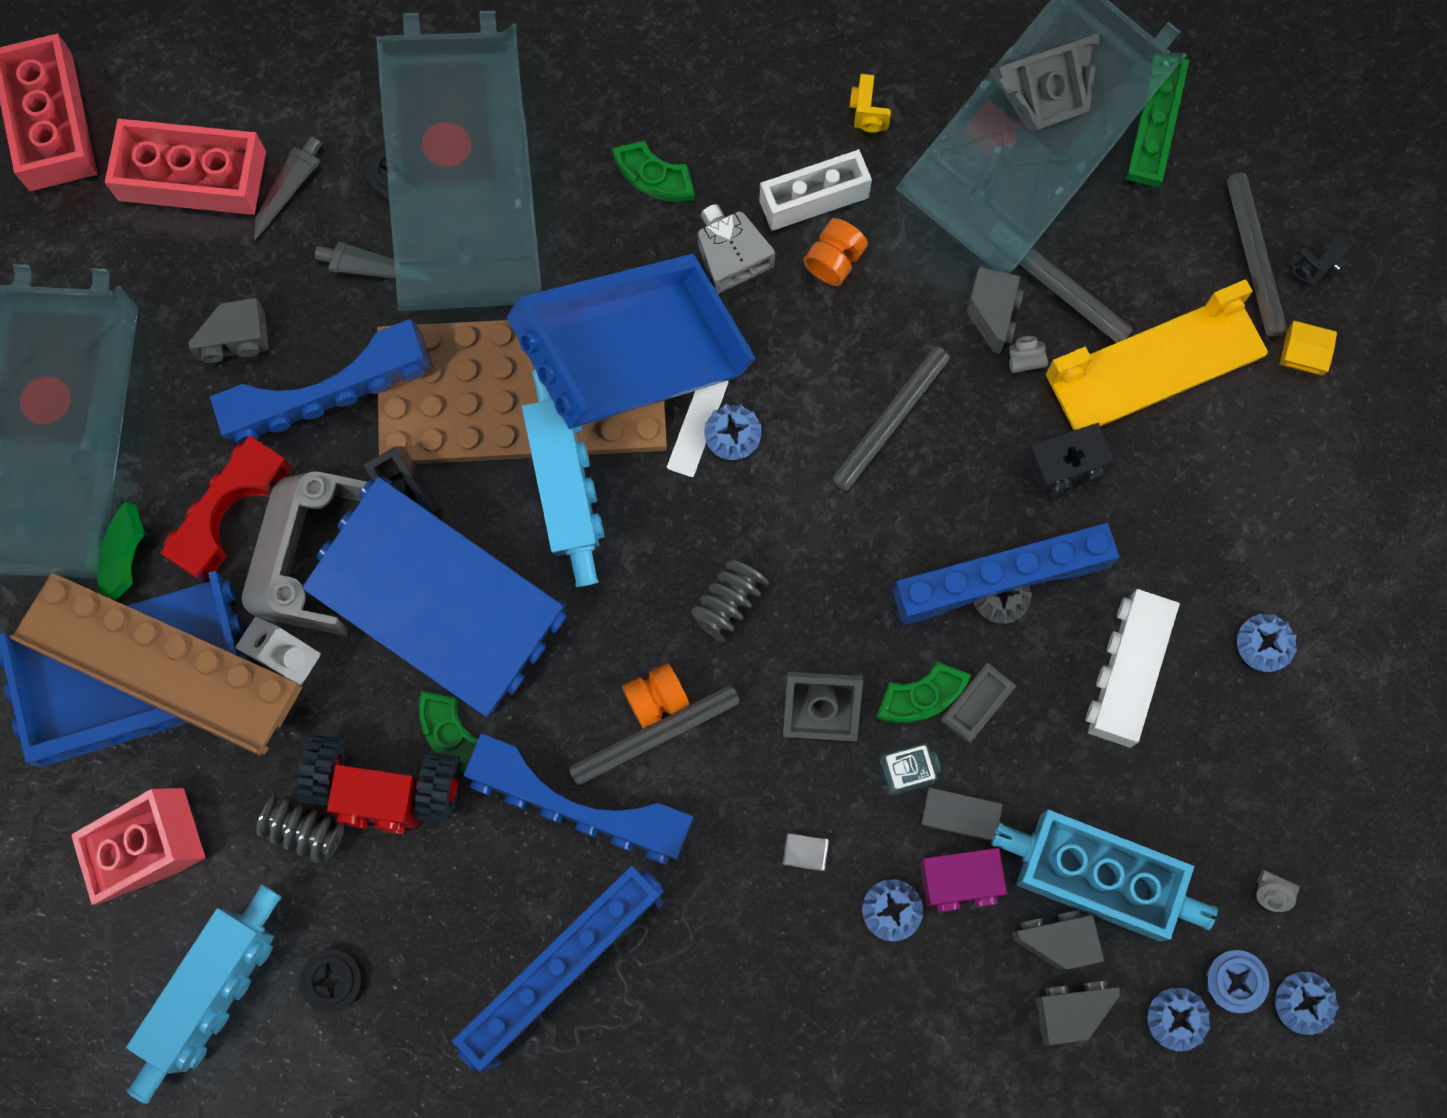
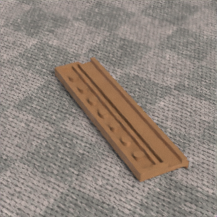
[8,573,302,756]

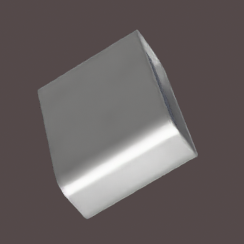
[783,834,829,871]

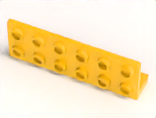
[1046,279,1268,430]

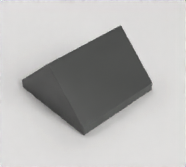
[783,672,863,741]

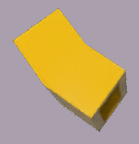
[1279,321,1337,376]

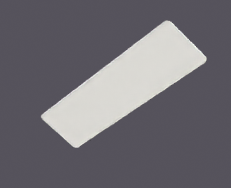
[667,381,728,477]

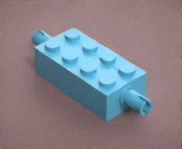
[522,370,605,587]
[991,810,1218,942]
[126,884,282,1104]

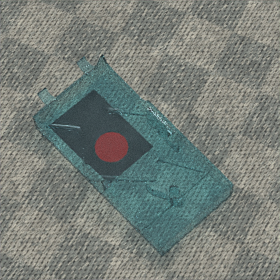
[896,0,1187,274]
[376,11,541,311]
[0,264,138,579]

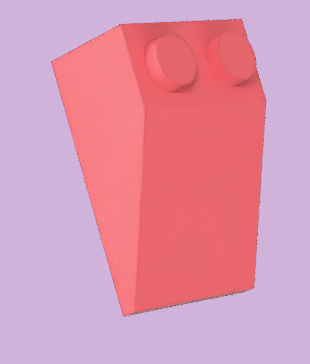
[71,788,206,905]

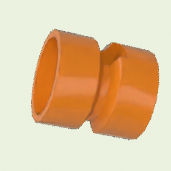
[803,218,868,286]
[621,662,690,729]

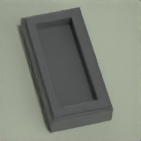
[940,663,1016,744]
[920,788,1003,842]

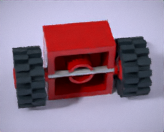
[297,734,461,835]

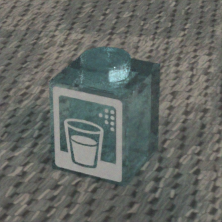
[880,743,941,796]

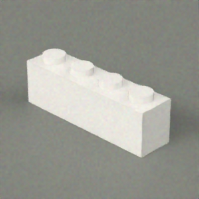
[1086,589,1180,748]

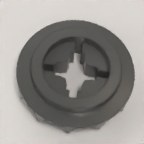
[974,586,1032,624]

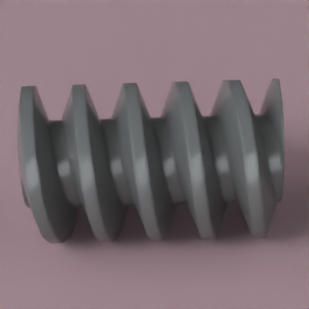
[691,560,769,642]
[256,794,345,864]

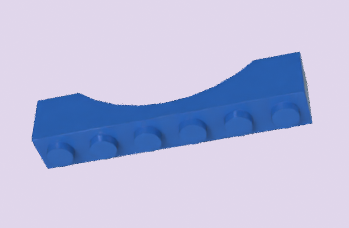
[210,319,433,445]
[892,523,1119,625]
[463,733,693,865]

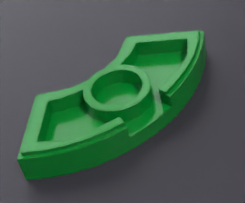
[612,141,695,202]
[97,502,145,601]
[876,662,971,723]
[419,691,478,775]

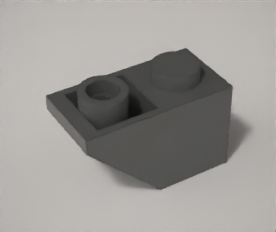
[967,267,1024,354]
[188,298,269,363]
[1012,910,1104,970]
[1036,981,1120,1045]

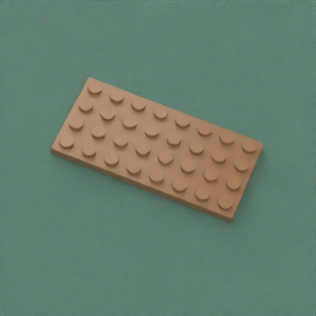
[377,320,667,464]

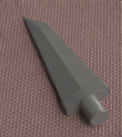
[254,136,322,241]
[315,241,435,283]

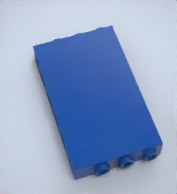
[506,253,756,429]
[302,477,568,717]
[0,571,252,768]
[452,866,664,1072]

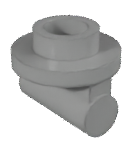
[1009,336,1048,373]
[1257,870,1300,912]

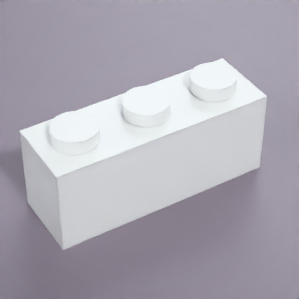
[759,150,872,231]

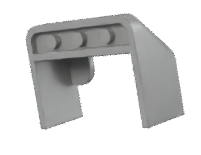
[242,471,367,637]

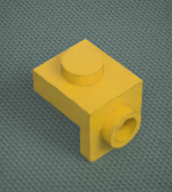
[850,74,891,133]

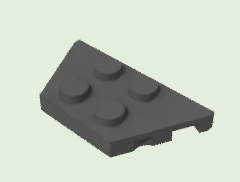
[990,33,1100,131]

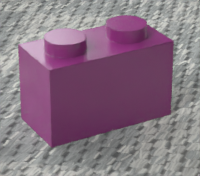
[920,848,1007,913]

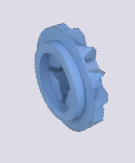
[704,404,761,460]
[1237,613,1297,672]
[862,880,923,941]
[1206,950,1270,1013]
[1275,972,1339,1035]
[1147,988,1210,1051]

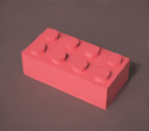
[0,33,98,191]
[105,119,266,215]

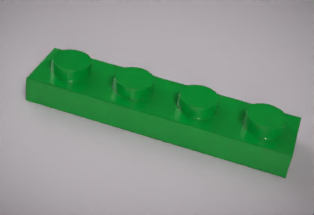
[1125,52,1190,188]

